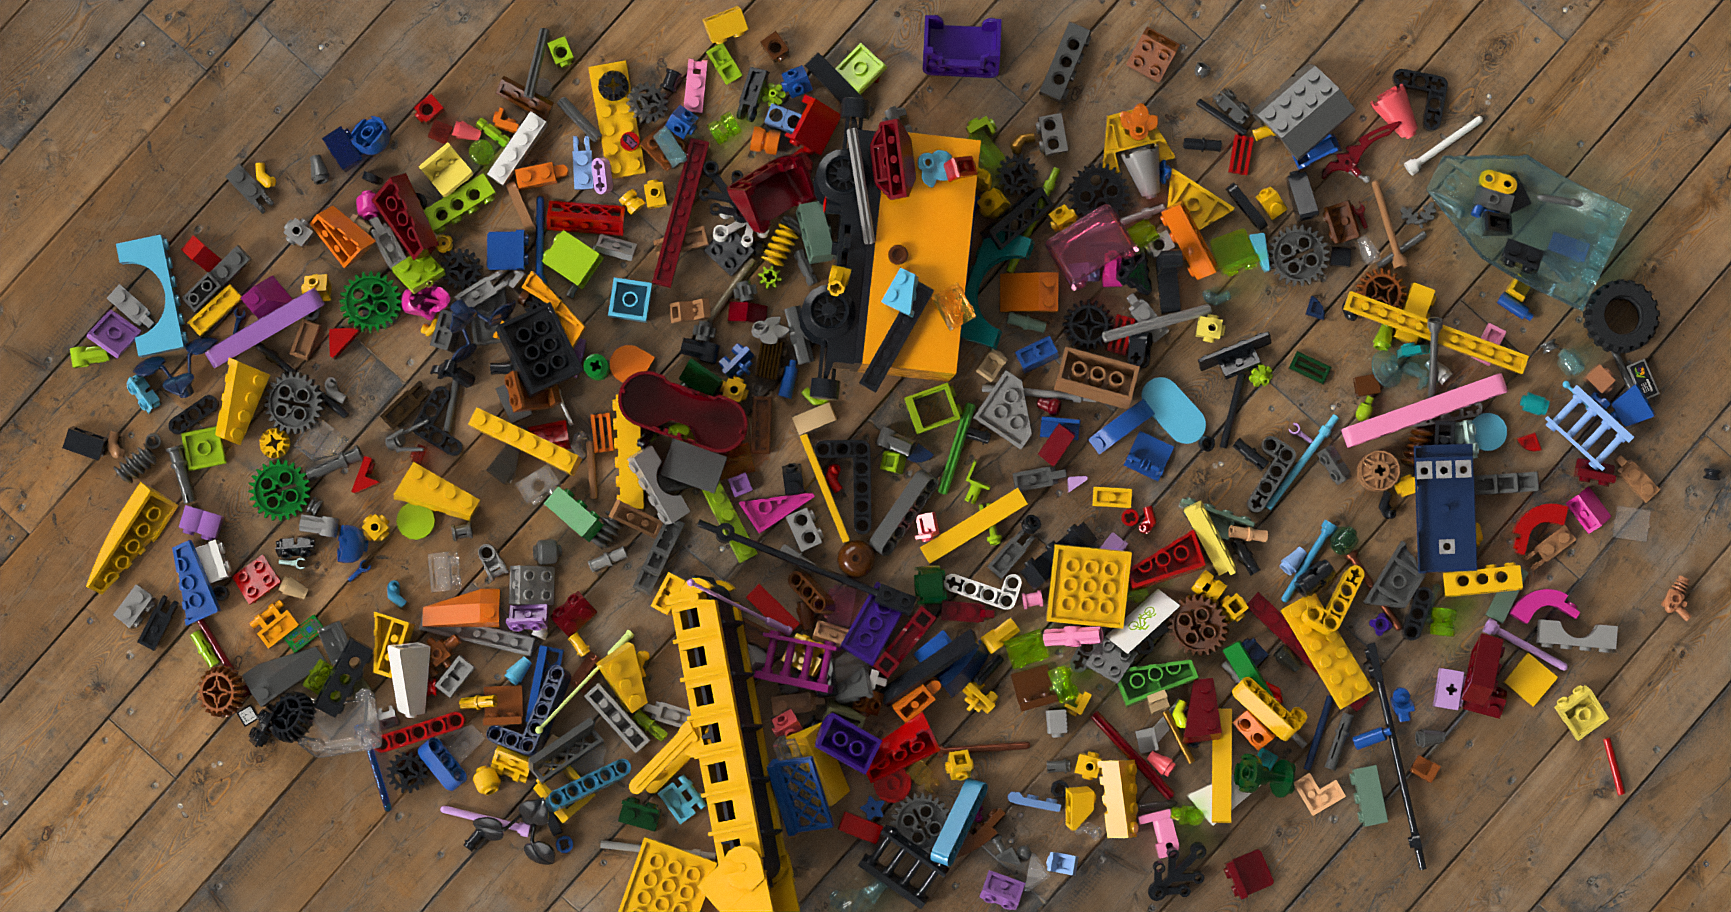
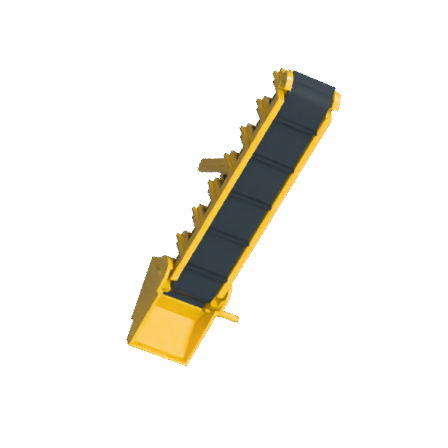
[629,575,800,912]

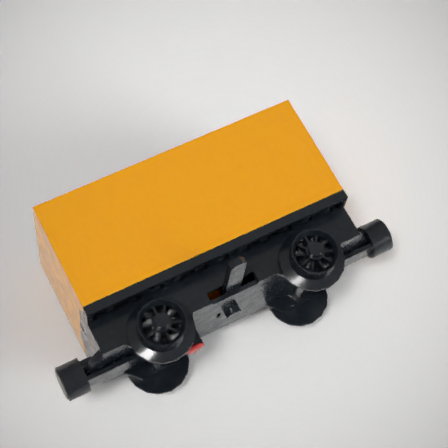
[799,97,981,401]

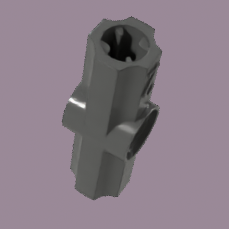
[784,305,814,365]

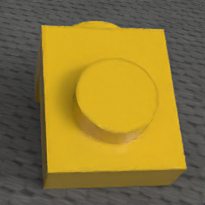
[1255,187,1288,220]

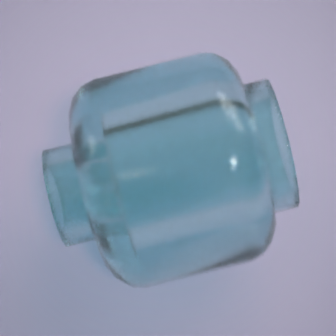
[1557,348,1586,377]

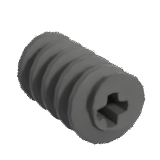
[113,443,157,484]
[591,508,623,550]

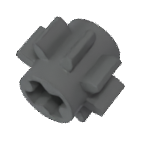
[733,280,758,302]
[692,321,716,342]

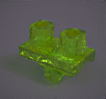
[1047,665,1079,704]
[1170,805,1204,826]

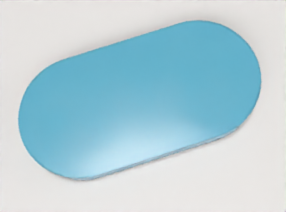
[1141,377,1206,444]

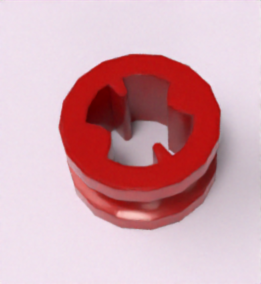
[1121,509,1139,526]
[427,679,437,696]

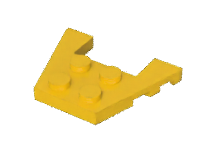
[1102,109,1175,173]

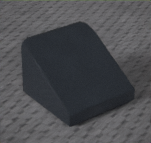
[1329,246,1351,268]

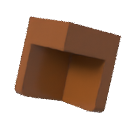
[1409,755,1441,783]

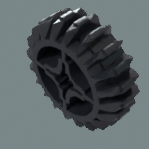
[1062,299,1114,351]
[269,691,317,743]

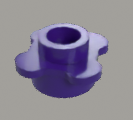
[1369,613,1392,636]

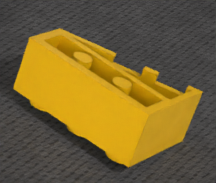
[374,612,415,678]
[596,642,648,713]

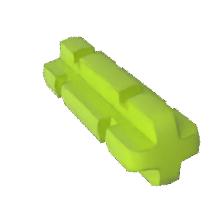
[475,118,510,147]

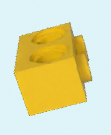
[651,572,686,616]

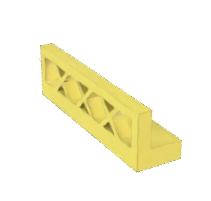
[1184,500,1236,576]

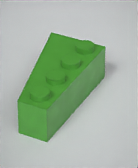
[1117,660,1199,708]

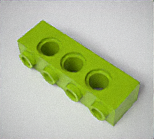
[423,173,497,235]

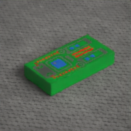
[283,614,324,653]

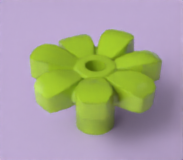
[762,83,786,107]
[1249,364,1273,387]

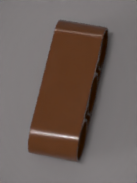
[788,571,836,615]

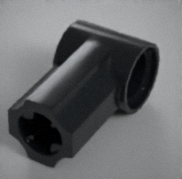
[680,338,720,364]

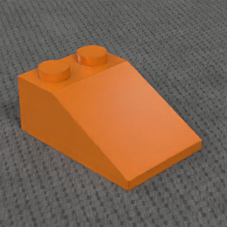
[1000,272,1059,313]

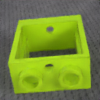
[904,382,963,435]

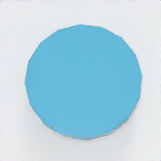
[1472,413,1507,451]

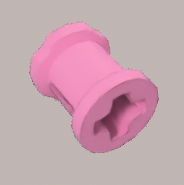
[1021,590,1043,610]

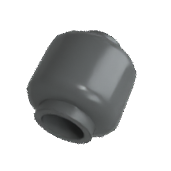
[533,539,562,565]

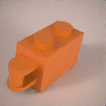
[515,162,569,191]
[892,677,941,723]

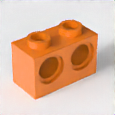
[1232,709,1276,751]

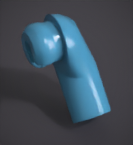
[387,580,407,609]

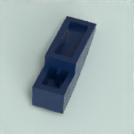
[937,640,990,698]

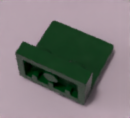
[618,797,662,832]

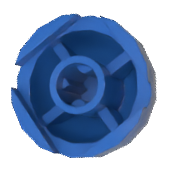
[351,116,390,155]
[337,525,368,563]

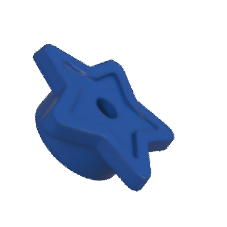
[1159,160,1171,184]
[860,796,884,821]

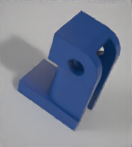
[1291,133,1342,170]

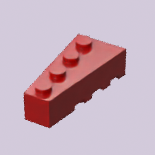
[1129,529,1206,592]
[866,712,940,783]

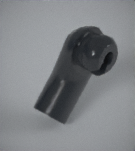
[1378,491,1396,519]

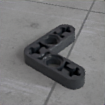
[1392,69,1448,131]
[413,386,463,456]

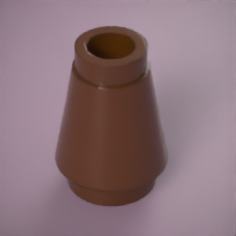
[796,601,814,629]

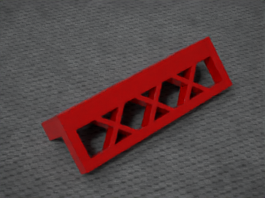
[547,200,625,236]

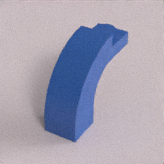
[1088,399,1155,455]

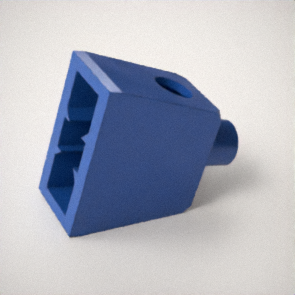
[1609,383,1656,427]

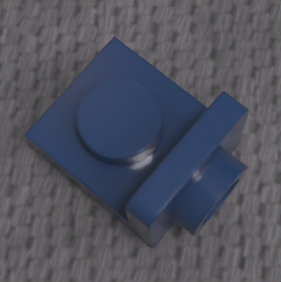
[1242,638,1269,666]

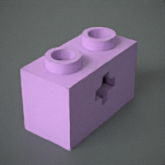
[1433,668,1466,710]

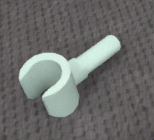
[279,558,305,569]

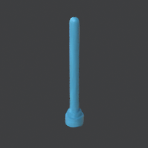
[1281,520,1338,603]

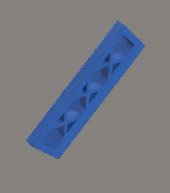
[525,645,564,722]

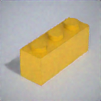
[1392,283,1437,345]

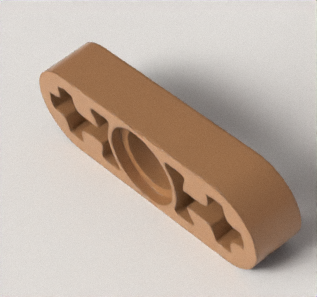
[506,181,536,235]

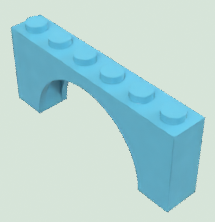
[116,235,189,358]

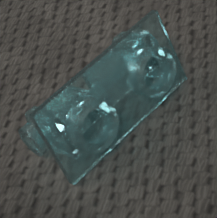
[653,126,688,168]

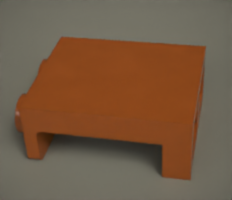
[504,371,562,413]

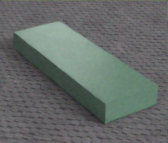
[1485,569,1528,624]

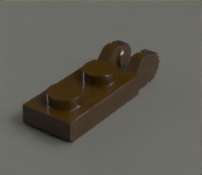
[380,381,431,430]

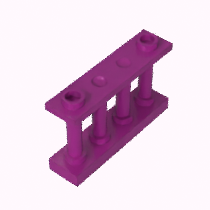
[754,630,841,693]

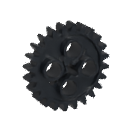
[1067,162,1130,225]

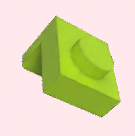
[966,116,997,136]

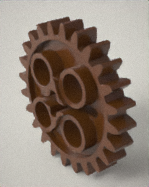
[1167,593,1230,656]

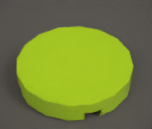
[396,503,435,540]

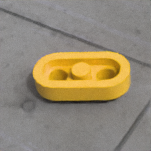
[1478,170,1517,195]

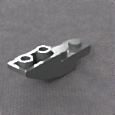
[182,245,252,312]

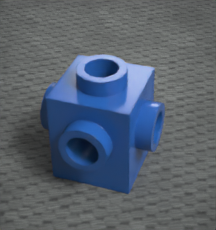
[781,65,813,98]
[665,105,699,139]

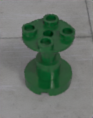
[1234,754,1296,798]

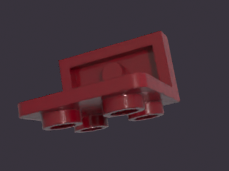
[1223,849,1274,900]

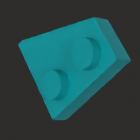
[1396,342,1430,359]

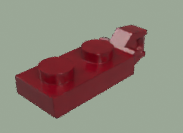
[941,601,995,623]

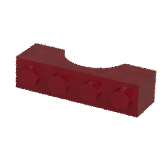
[873,606,936,678]

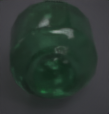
[1330,526,1359,555]

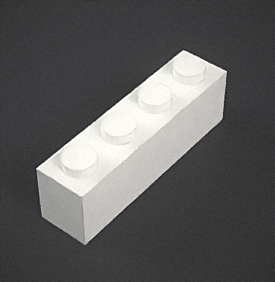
[487,111,548,187]

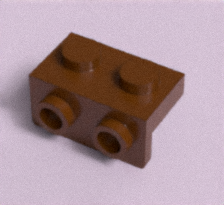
[1323,200,1361,244]

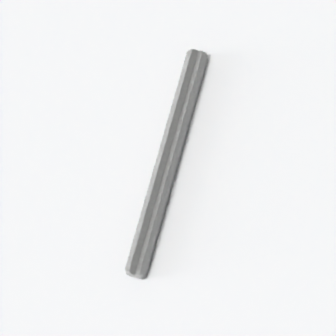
[847,128,875,244]
[1102,304,1212,342]

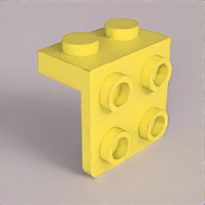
[418,142,473,197]

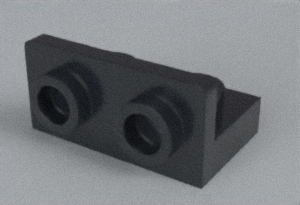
[1500,238,1545,275]

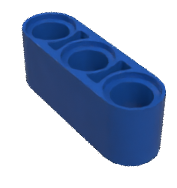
[418,737,467,791]

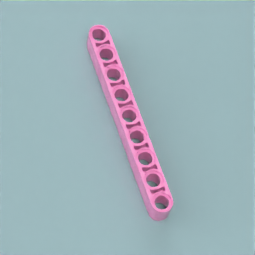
[1341,373,1508,448]

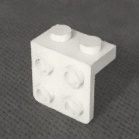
[195,540,232,584]

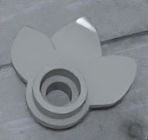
[751,317,790,344]

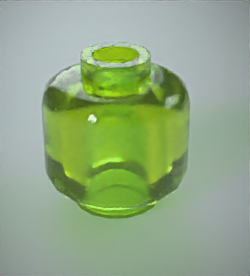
[469,140,495,166]

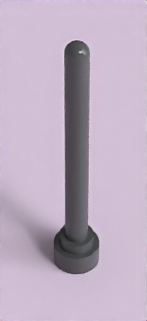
[1427,317,1443,398]

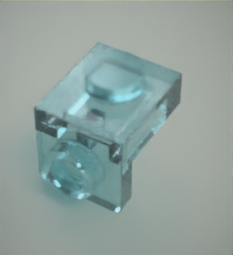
[1401,362,1429,390]

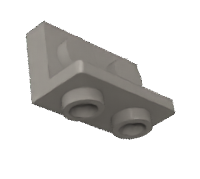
[113,584,156,629]

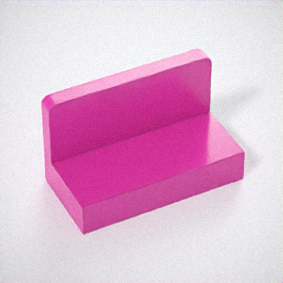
[1565,486,1611,534]

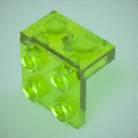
[1210,228,1260,277]

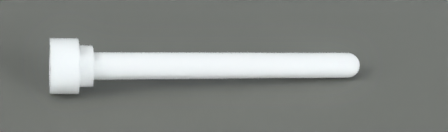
[1404,116,1483,176]

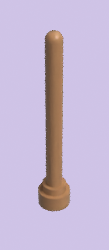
[1372,180,1409,269]

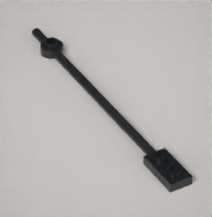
[697,519,917,617]
[1364,642,1427,870]

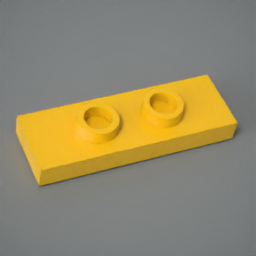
[187,284,242,337]

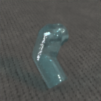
[1202,289,1232,306]

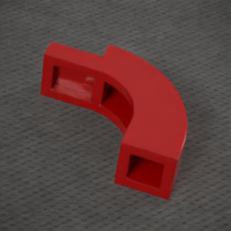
[1512,504,1569,555]

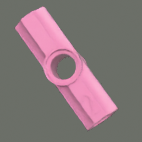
[1043,626,1103,647]

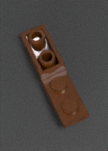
[956,807,1006,858]

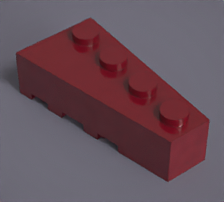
[372,173,439,260]

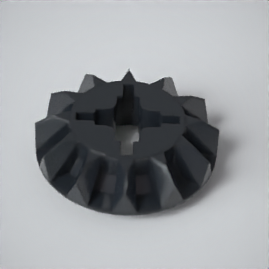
[598,70,629,101]

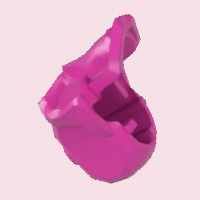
[401,284,450,321]

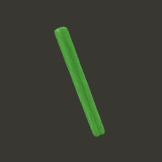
[938,402,975,495]

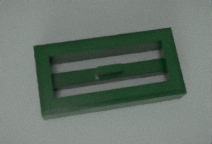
[1288,351,1332,385]

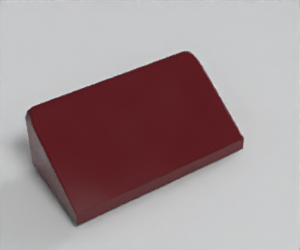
[1038,423,1075,467]

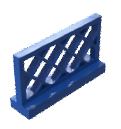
[766,756,834,836]

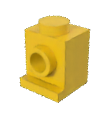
[1394,473,1418,497]

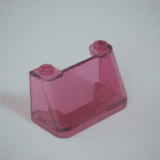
[1045,204,1139,291]

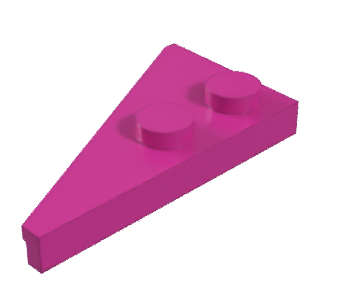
[739,493,815,534]

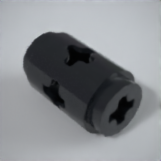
[1294,560,1336,597]

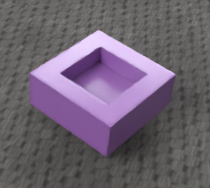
[728,472,753,498]

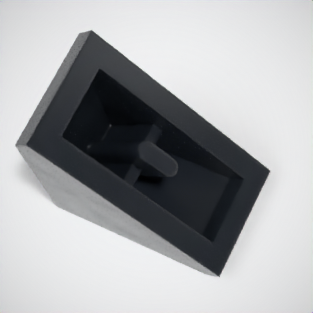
[1481,211,1513,236]

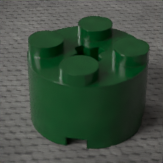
[914,565,947,605]

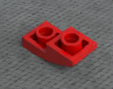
[838,811,883,844]

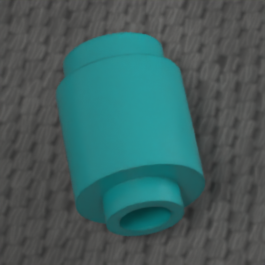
[1519,392,1550,416]

